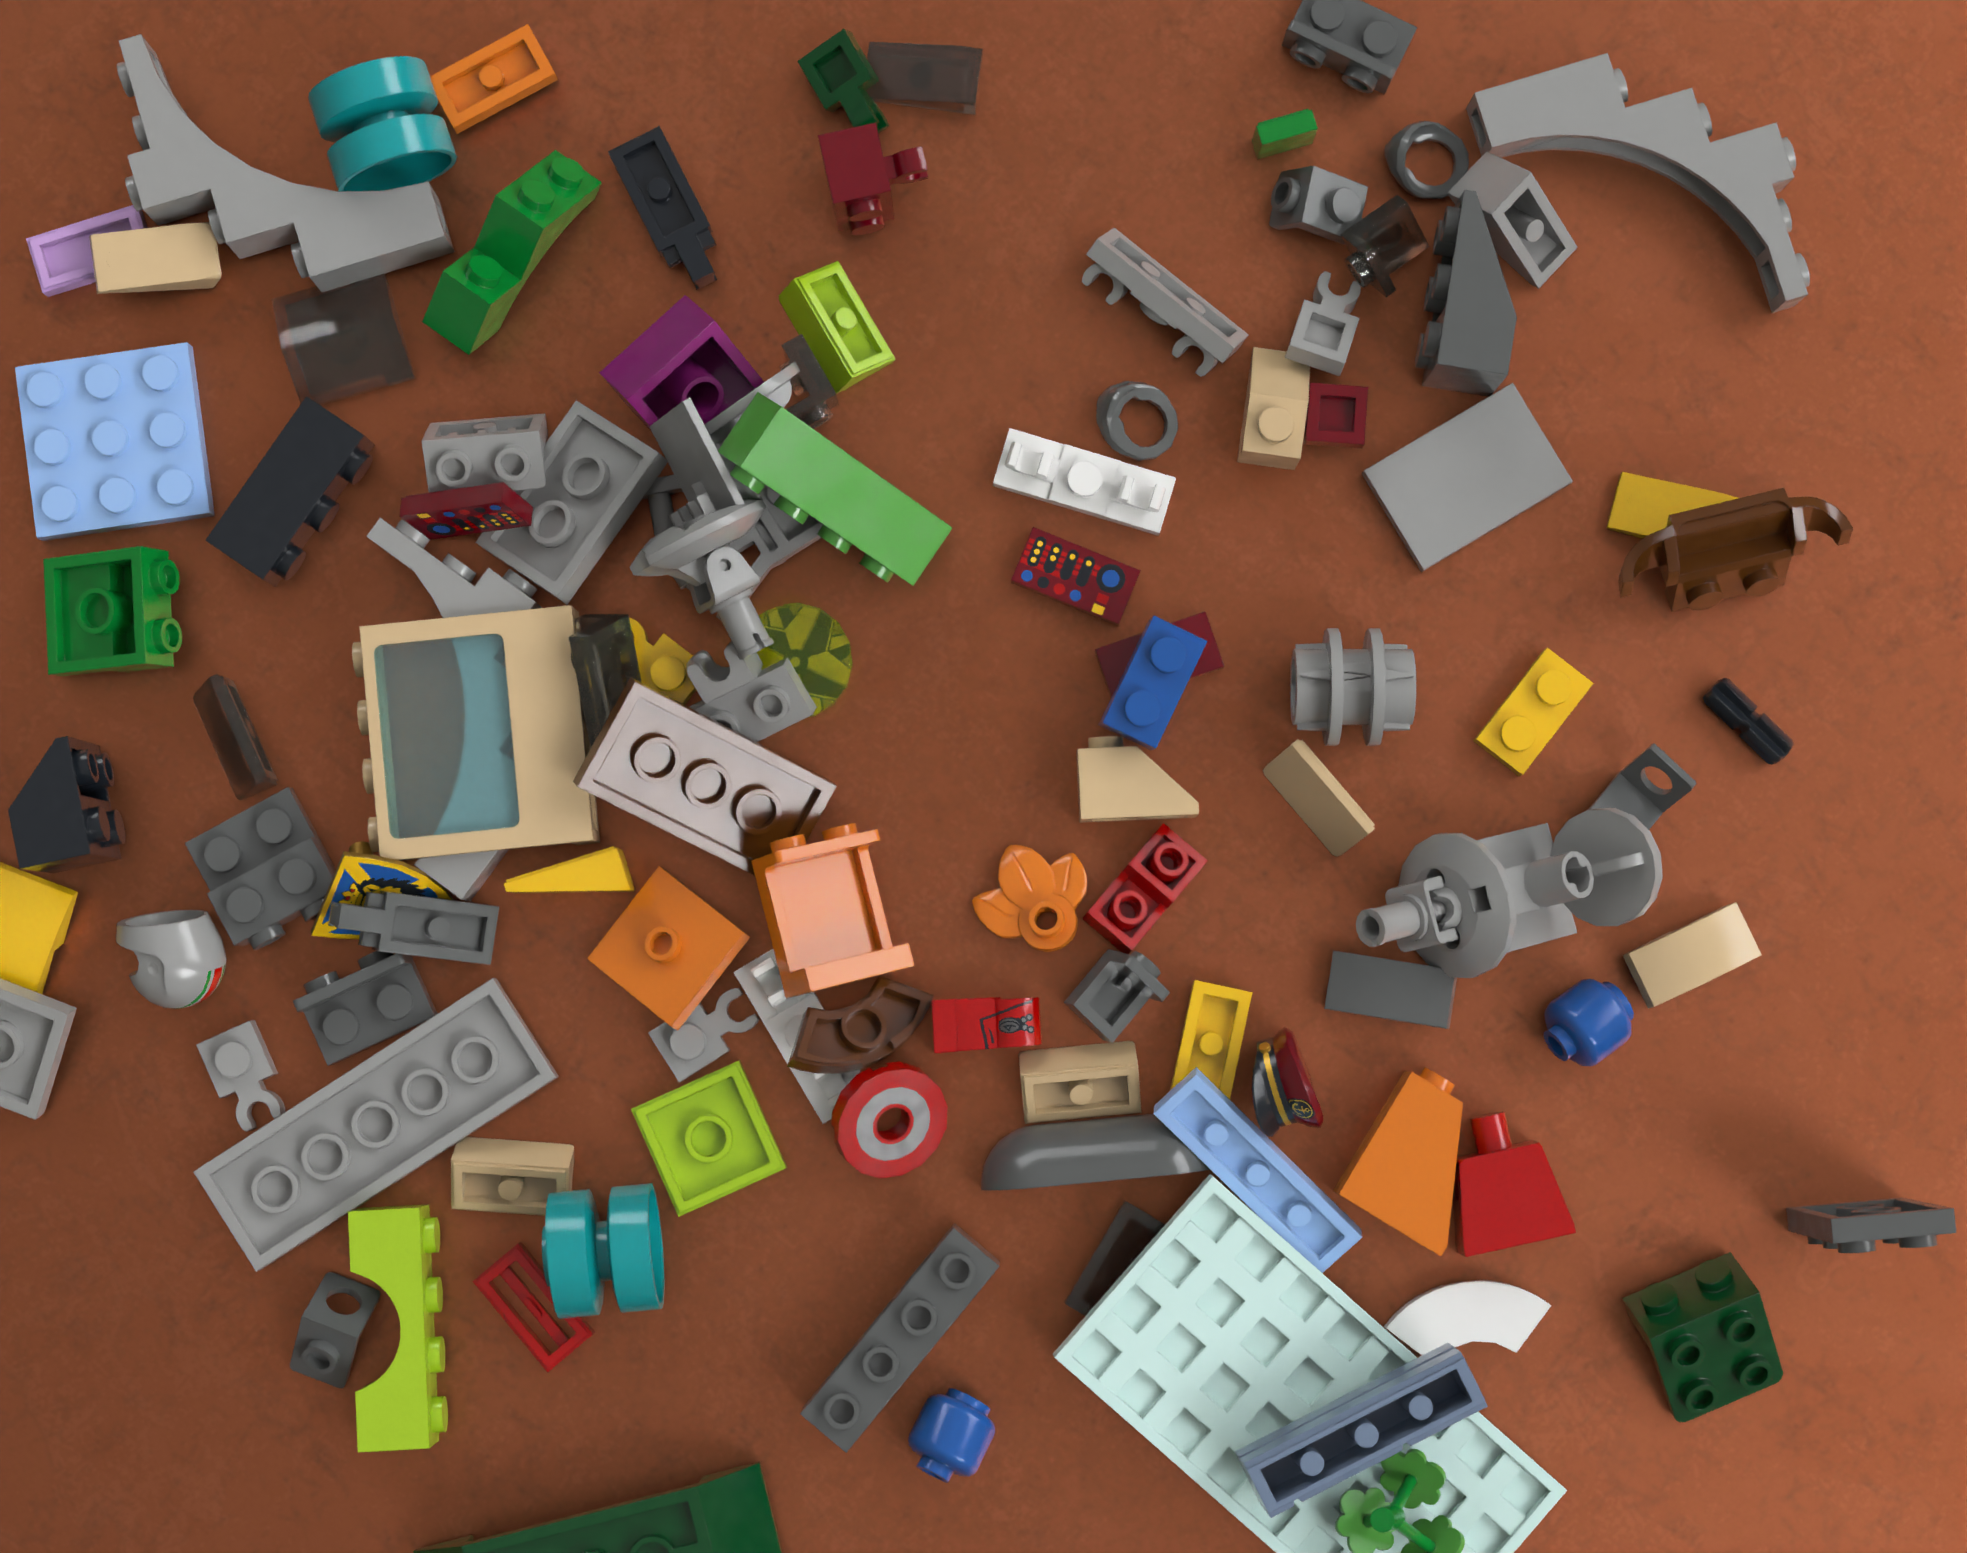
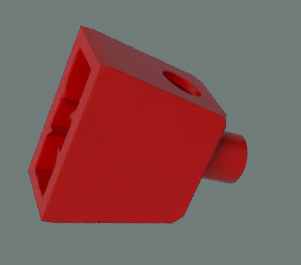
[1453,1111,1576,1257]

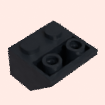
[8,736,126,874]

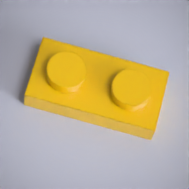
[1473,648,1594,776]
[1170,980,1252,1099]

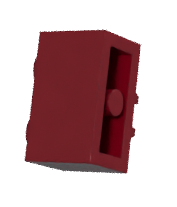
[818,122,928,235]

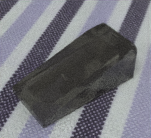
[866,42,983,115]

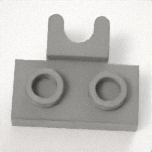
[686,641,816,742]

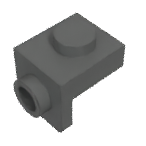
[1269,166,1368,244]
[1064,949,1170,1043]

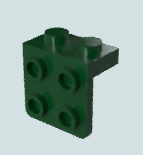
[1623,1252,1783,1422]

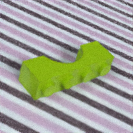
[348,1204,448,1453]

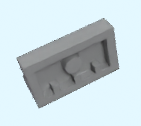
[422,413,548,493]

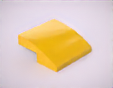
[0,862,78,994]

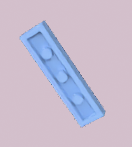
[1153,1067,1362,1273]

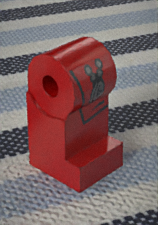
[932,997,1042,1054]

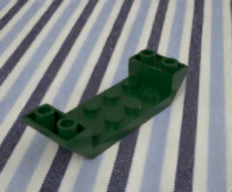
[413,1462,782,1553]

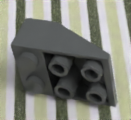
[1415,190,1517,397]

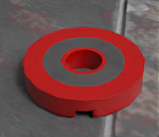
[831,1061,948,1178]

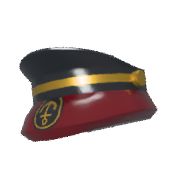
[1252,1027,1323,1137]

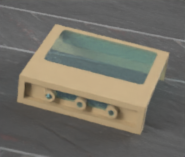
[352,605,600,861]

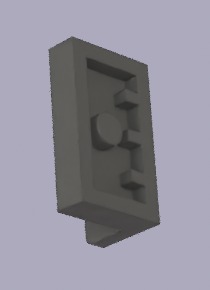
[1282,0,1417,95]
[293,951,438,1066]

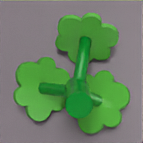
[1335,1449,1465,1553]

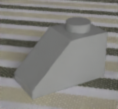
[1448,151,1578,289]

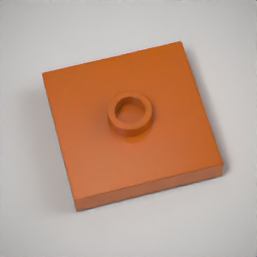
[587,866,750,1031]

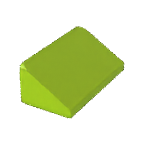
[779,261,896,394]

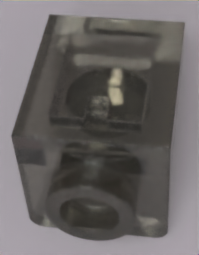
[779,334,839,429]

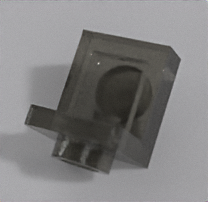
[1340,195,1430,298]

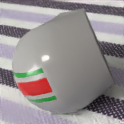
[116,910,227,1009]

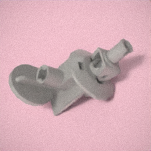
[629,361,801,660]
[1356,808,1663,978]

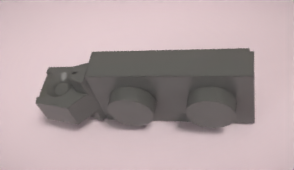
[328,891,499,965]

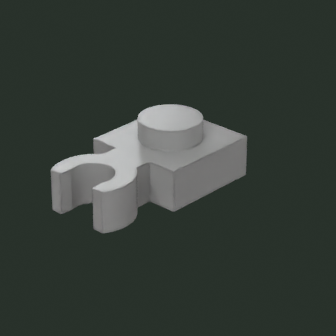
[1285,271,1361,376]
[648,988,760,1082]
[196,1020,285,1132]

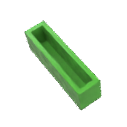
[718,392,952,586]

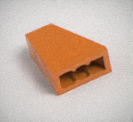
[1333,1067,1463,1256]

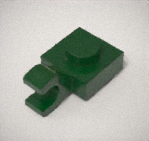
[798,29,889,134]

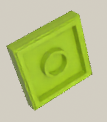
[631,1060,787,1217]

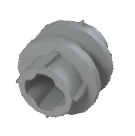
[1290,628,1416,746]

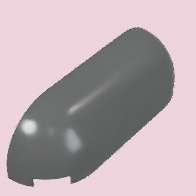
[981,1114,1210,1191]

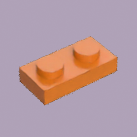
[430,24,558,134]

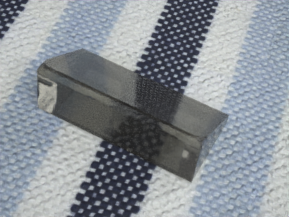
[193,674,278,800]

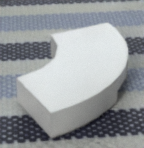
[1384,1280,1552,1355]

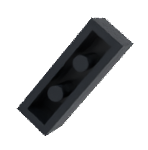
[205,396,375,587]

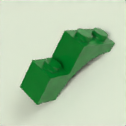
[422,150,602,355]

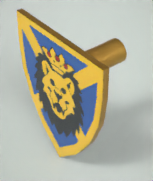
[311,841,454,939]

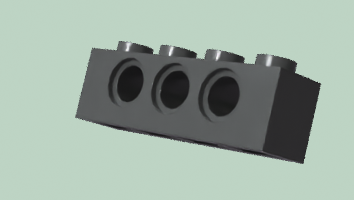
[800,1223,1000,1453]

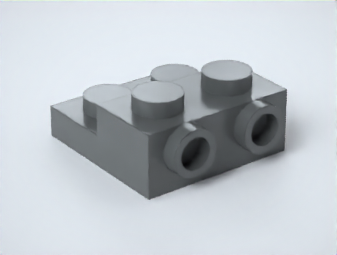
[185,787,336,950]

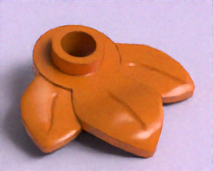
[972,844,1088,952]

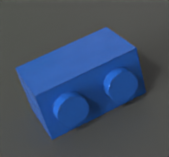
[1098,616,1208,750]

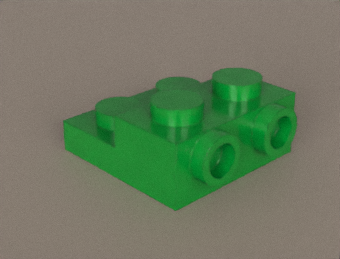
[43,546,182,676]

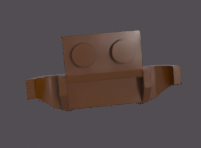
[1618,488,1853,612]

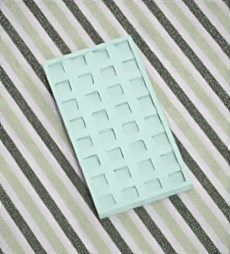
[1053,1174,1567,1553]

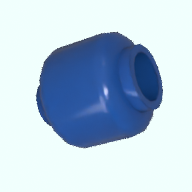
[1544,979,1634,1066]
[908,1388,995,1483]

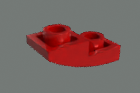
[1082,823,1208,954]

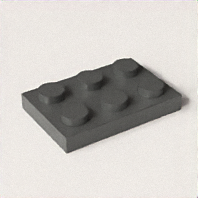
[1786,1198,1956,1253]

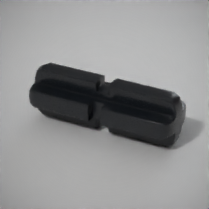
[1703,678,1794,765]

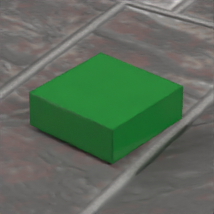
[1252,109,1318,160]

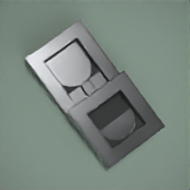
[1324,951,1457,1029]

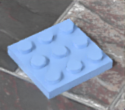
[15,342,215,541]

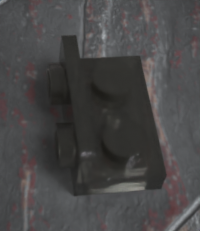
[569,614,642,747]

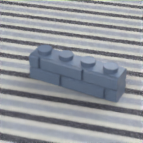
[1235,1343,1488,1518]

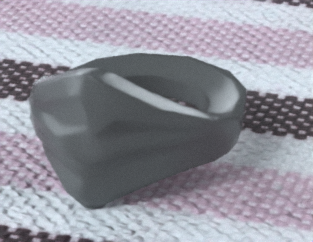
[1384,121,1469,199]
[1096,381,1178,461]

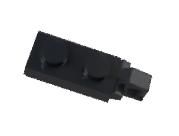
[608,126,717,290]

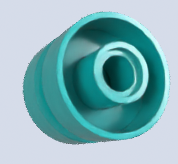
[308,56,457,192]
[542,1183,665,1319]

